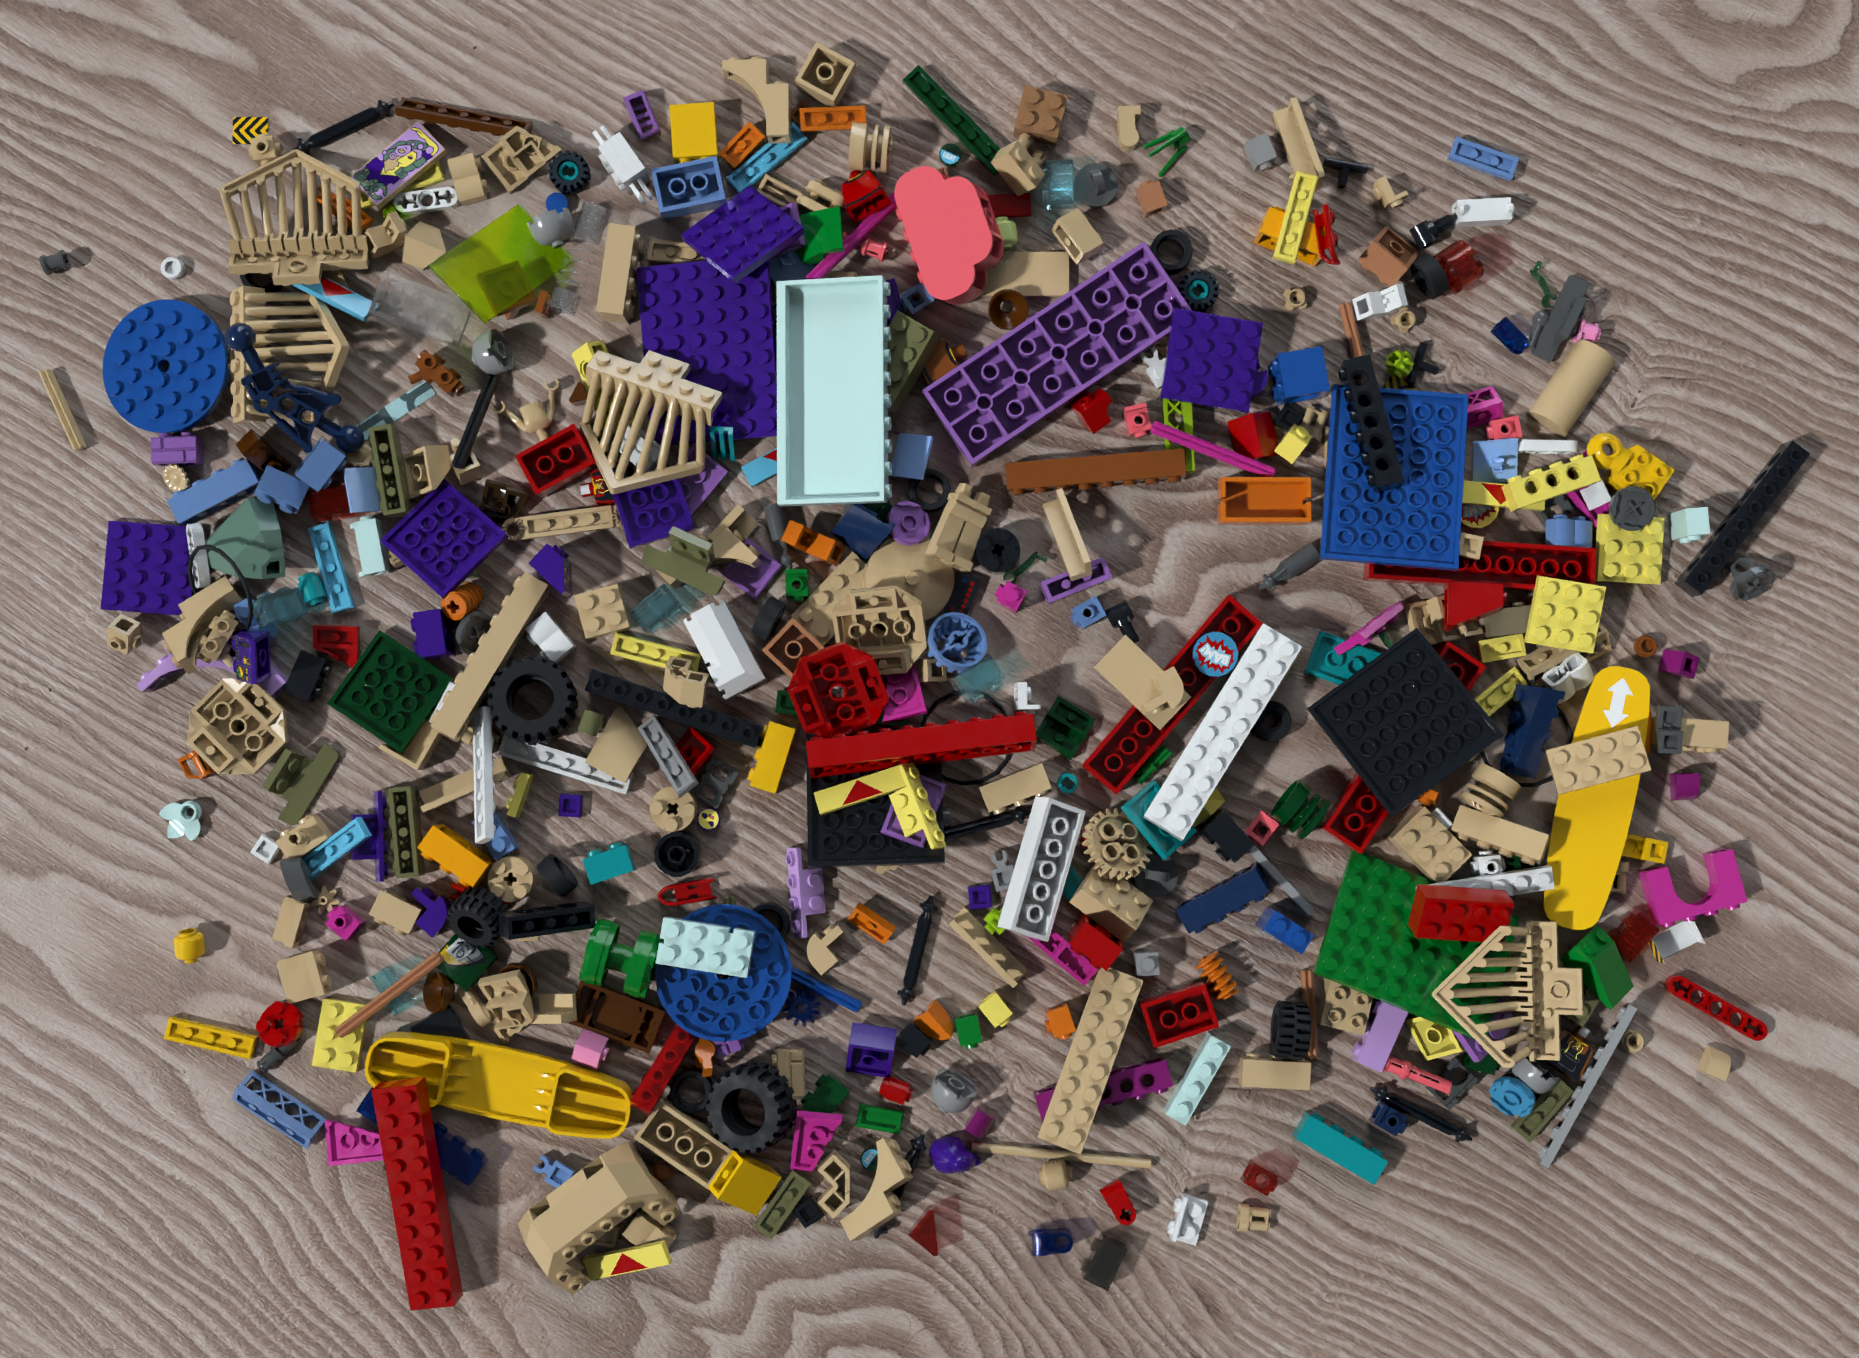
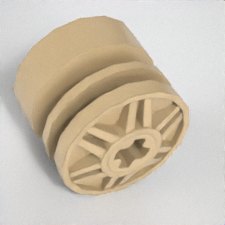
[848,122,893,173]
[1459,763,1521,819]

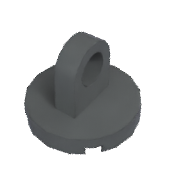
[1073,163,1118,209]
[1609,486,1655,531]
[1729,557,1775,601]
[450,611,492,655]
[1134,852,1178,897]

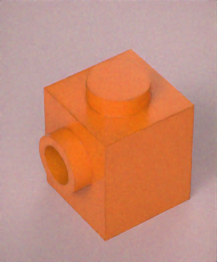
[1044,1003,1076,1040]

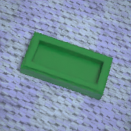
[856,1103,904,1134]

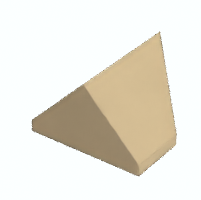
[402,221,446,271]

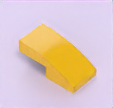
[1622,834,1669,864]

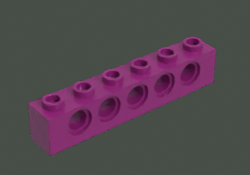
[1034,1057,1173,1122]

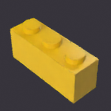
[747,721,797,794]

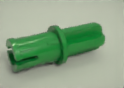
[1133,745,1172,785]

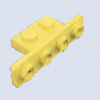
[889,763,946,850]

